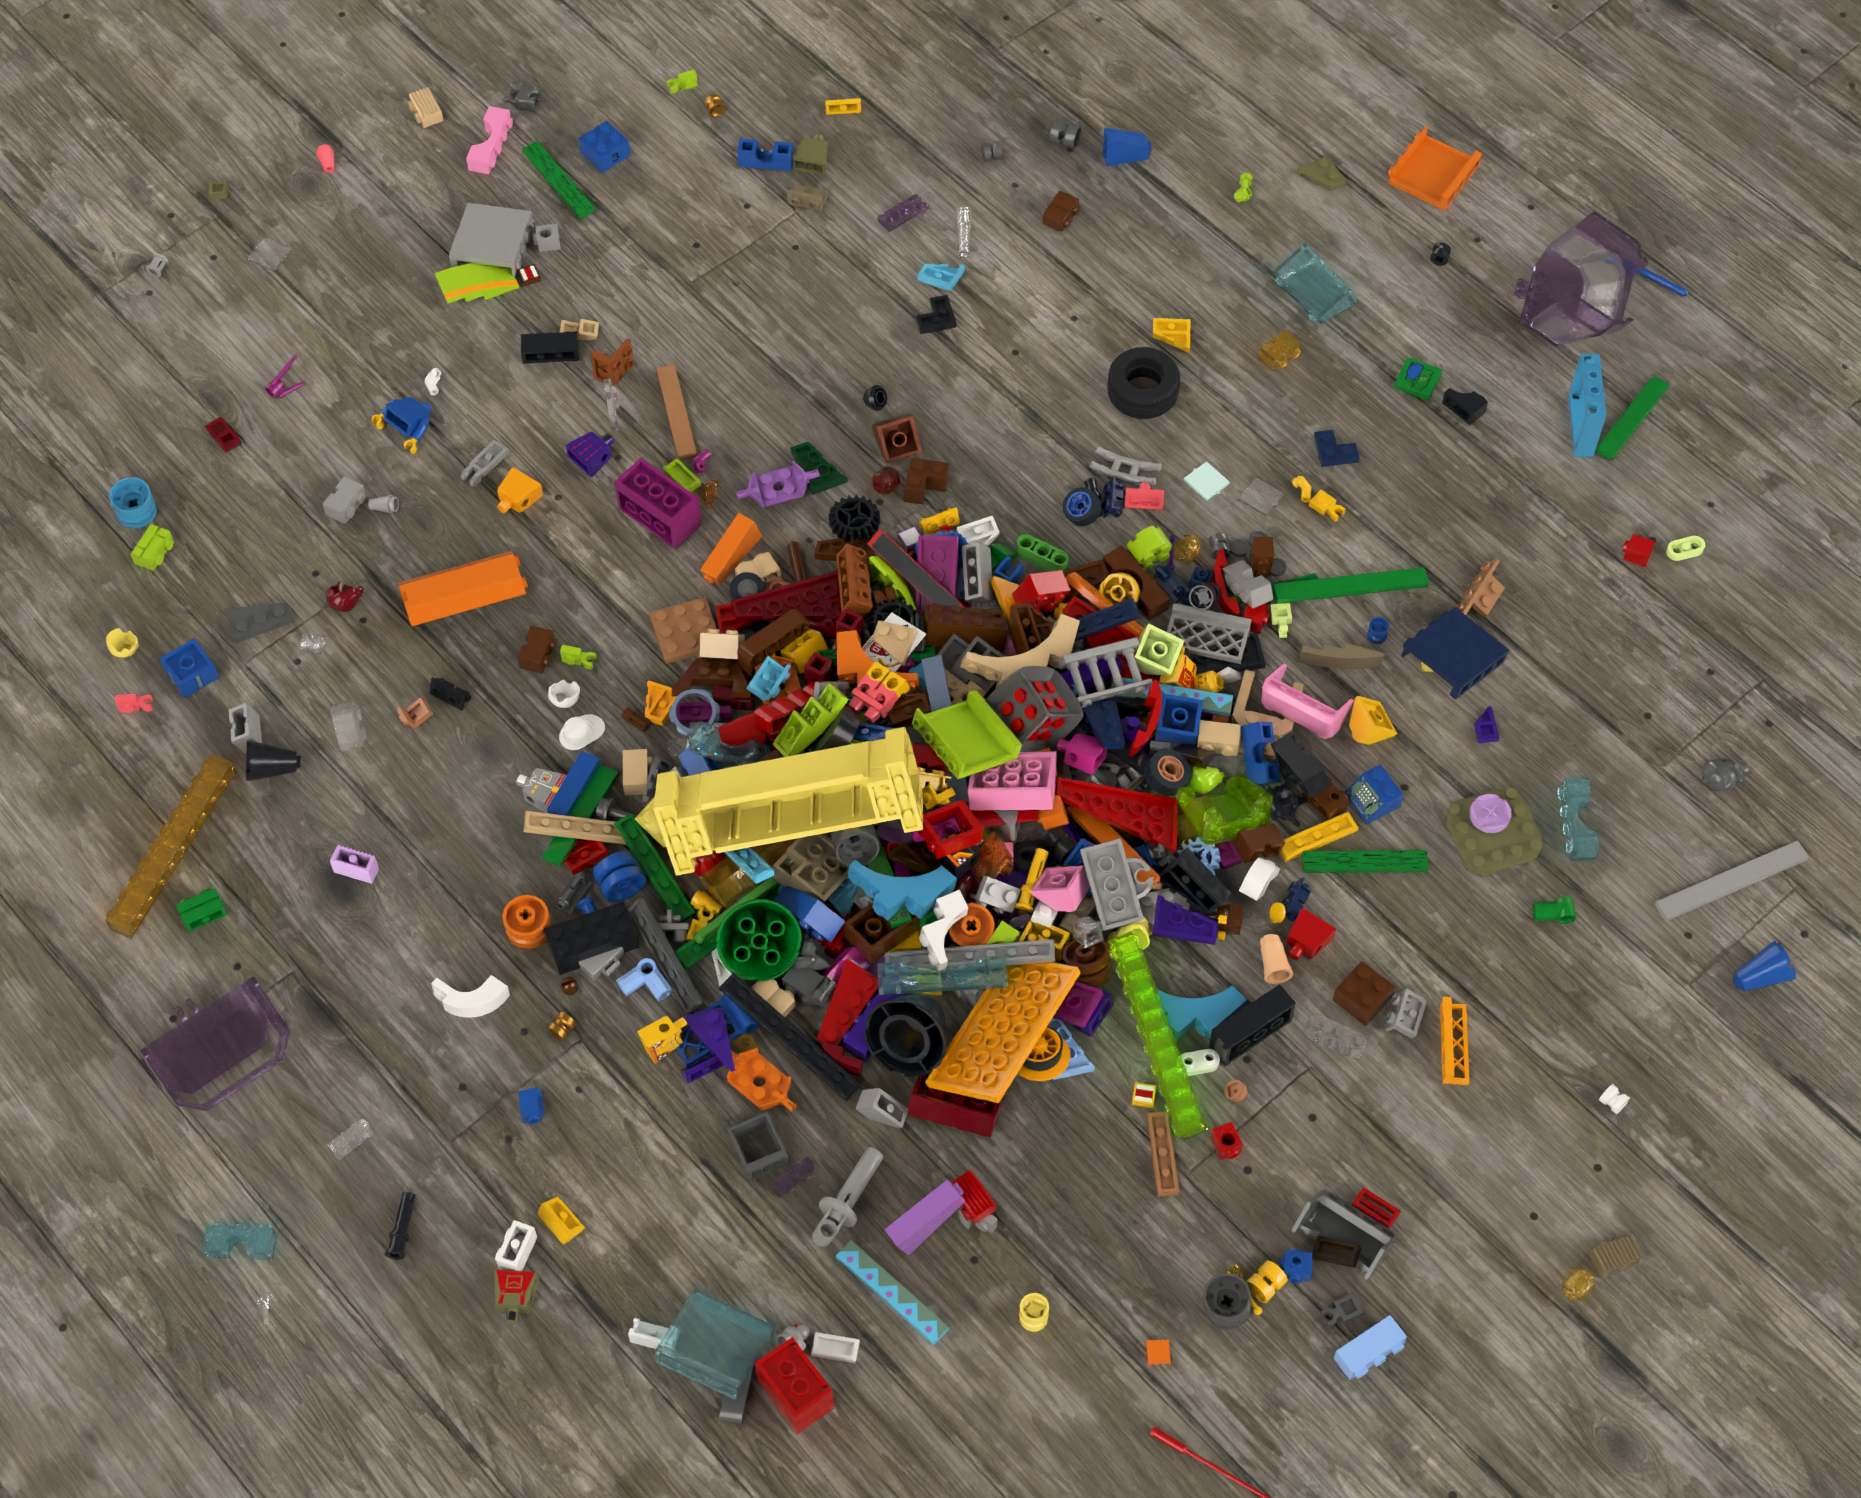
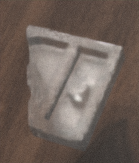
[603,378,619,431]

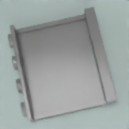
[449,203,535,276]

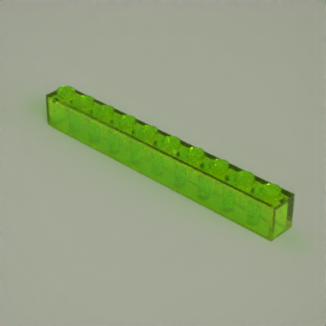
[1109,931,1208,1141]

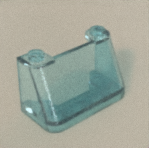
[1273,242,1358,324]

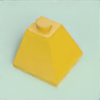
[1349,696,1397,745]

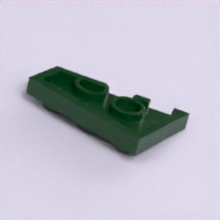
[790,442,848,495]

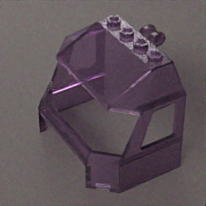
[136,976,290,1112]

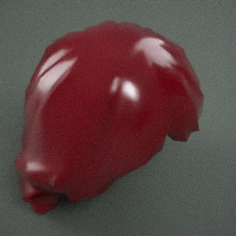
[326,582,364,612]

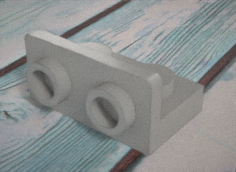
[1384,988,1427,1039]

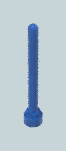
[1606,248,1688,297]

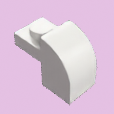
[1239,858,1280,901]

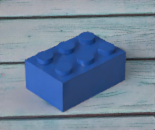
[774,885,845,942]

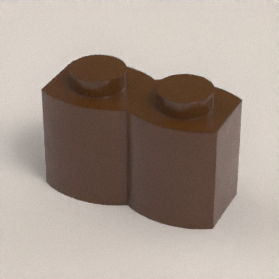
[1043,191,1080,232]

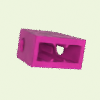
[1057,734,1108,775]

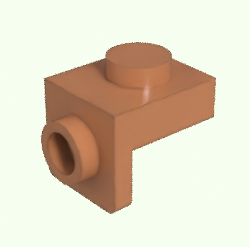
[397,697,433,729]

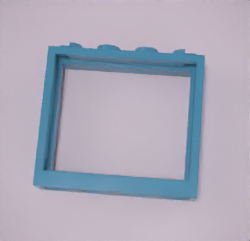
[1568,354,1606,457]

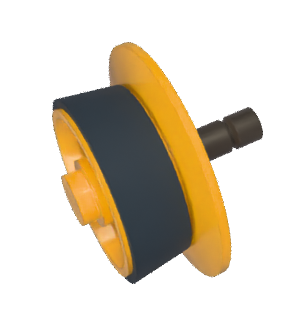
[1017,1026,1070,1081]

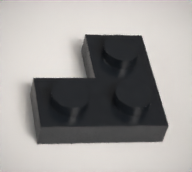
[916,295,956,334]

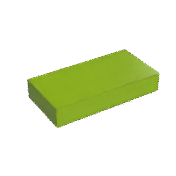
[662,458,702,492]

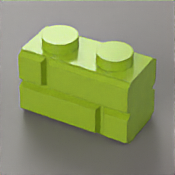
[130,524,174,571]

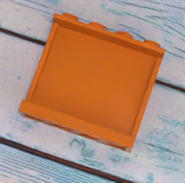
[1388,126,1482,211]

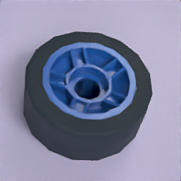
[1062,487,1101,526]

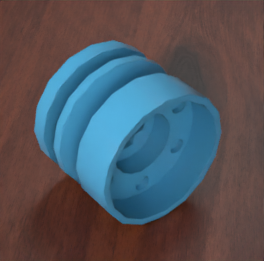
[109,477,157,529]

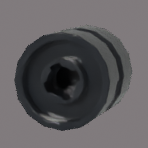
[1189,581,1221,610]
[1043,827,1078,865]

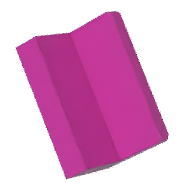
[820,946,870,988]

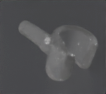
[256,1292,272,1325]

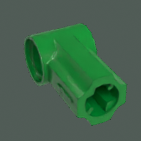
[1532,897,1576,924]

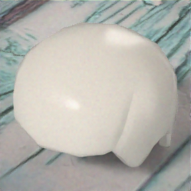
[548,679,580,708]

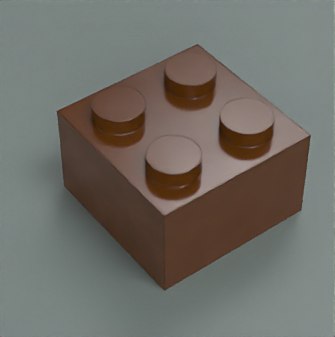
[1332,961,1395,1026]

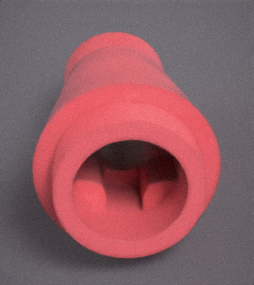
[316,144,335,173]

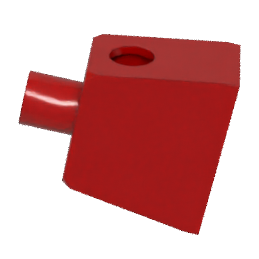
[1287,908,1336,961]

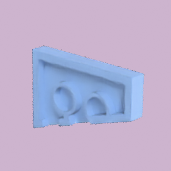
[1048,1018,1095,1080]

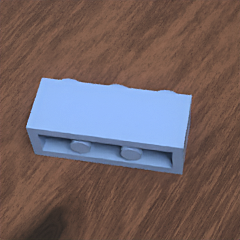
[1333,1315,1407,1380]

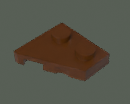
[887,693,931,728]

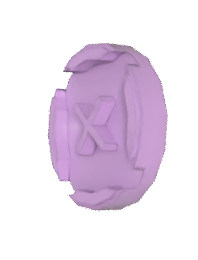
[1469,794,1511,833]

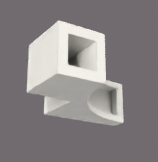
[919,890,968,971]

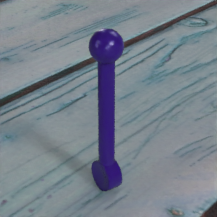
[1168,535,1175,570]

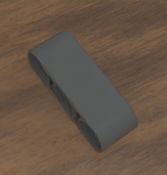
[719,1356,756,1424]

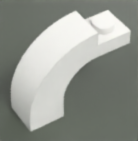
[431,975,510,1018]

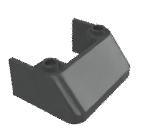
[1291,1190,1398,1280]

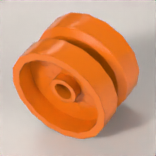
[502,895,552,949]
[949,903,995,947]

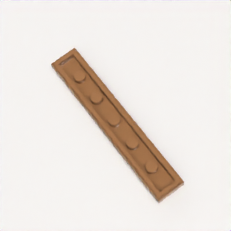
[656,364,697,460]

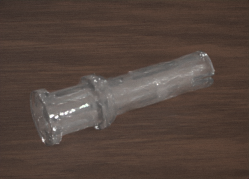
[956,206,972,259]

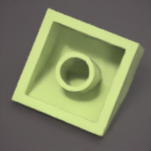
[1128,624,1184,676]

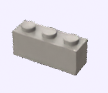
[962,541,994,607]

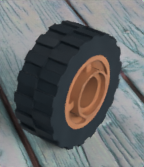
[1143,748,1192,796]

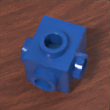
[1279,1249,1312,1283]

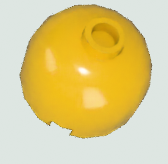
[1099,572,1140,605]

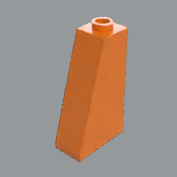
[700,512,763,585]

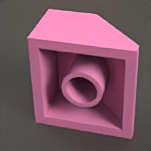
[1031,866,1090,912]

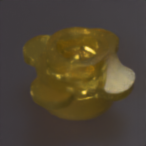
[733,1033,758,1054]

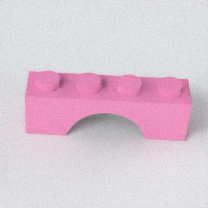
[466,106,513,174]

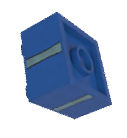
[159,639,219,698]

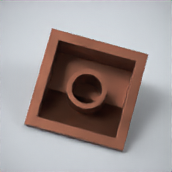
[872,414,922,463]

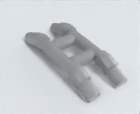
[1089,446,1162,486]

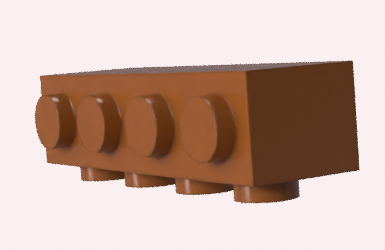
[836,543,873,618]

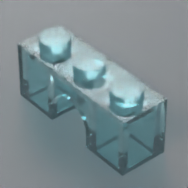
[202,1222,277,1260]

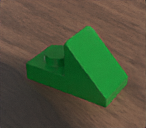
[990,543,1017,577]

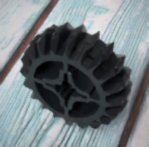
[828,494,881,541]
[867,598,920,637]

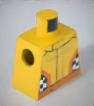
[637,1016,689,1063]

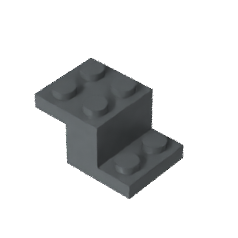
[937,634,1005,691]

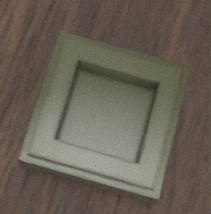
[208,181,228,199]

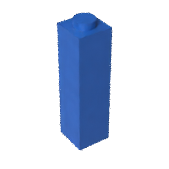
[547,751,601,816]

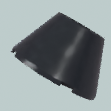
[864,994,946,1077]

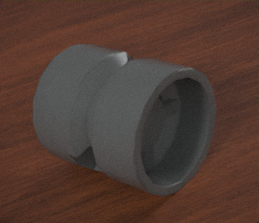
[1050,119,1081,148]

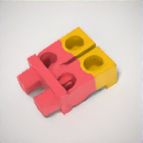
[849,661,910,723]

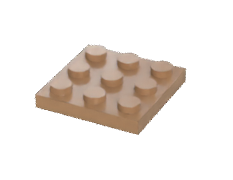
[649,597,717,664]

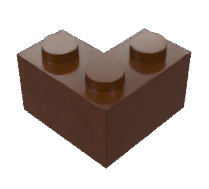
[904,458,949,505]

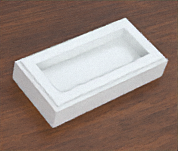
[811,1332,860,1364]

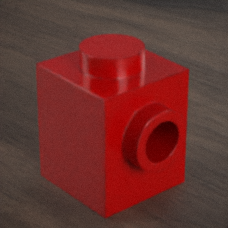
[1622,534,1655,567]
[1243,604,1270,634]

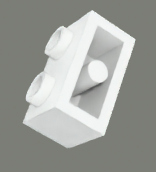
[495,1220,537,1271]

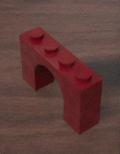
[804,608,864,686]

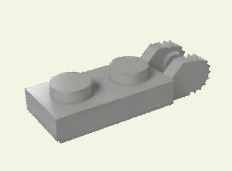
[460,440,509,487]

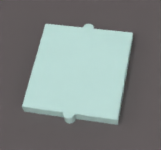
[1183,461,1230,501]

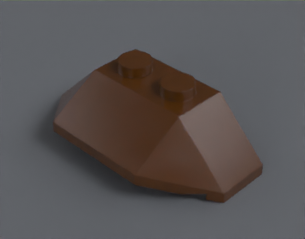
[1010,603,1056,670]

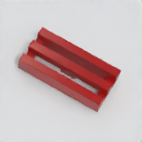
[1351,1187,1401,1229]

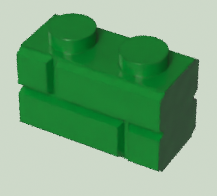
[176,888,227,932]

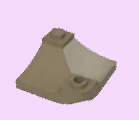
[772,833,849,904]

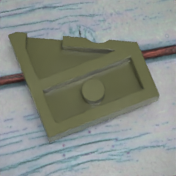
[1297,156,1346,191]

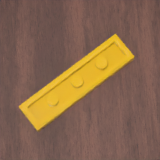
[1280,812,1358,862]

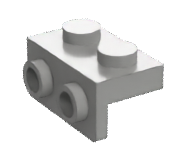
[969,875,1021,914]

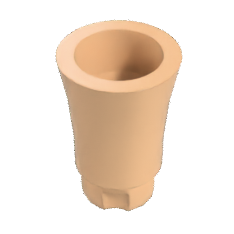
[1260,934,1293,984]

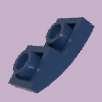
[1182,566,1214,607]

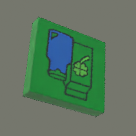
[1394,357,1443,401]

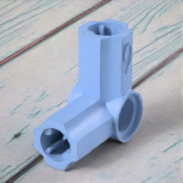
[616,958,673,1001]

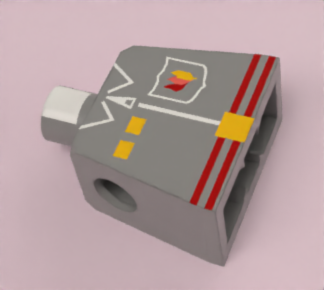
[516,768,567,813]

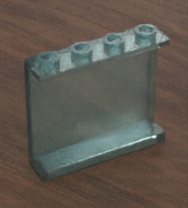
[655,1289,775,1400]

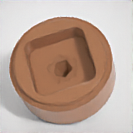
[1225,1079,1247,1102]

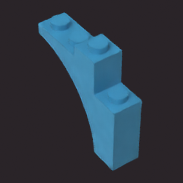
[847,860,957,921]
[1137,980,1247,1042]

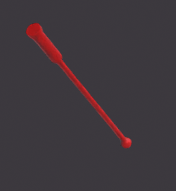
[1149,1426,1271,1498]

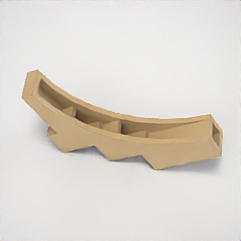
[960,614,1080,688]

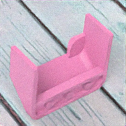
[1261,664,1354,739]

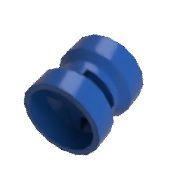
[1367,617,1389,644]

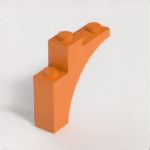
[837,630,921,692]

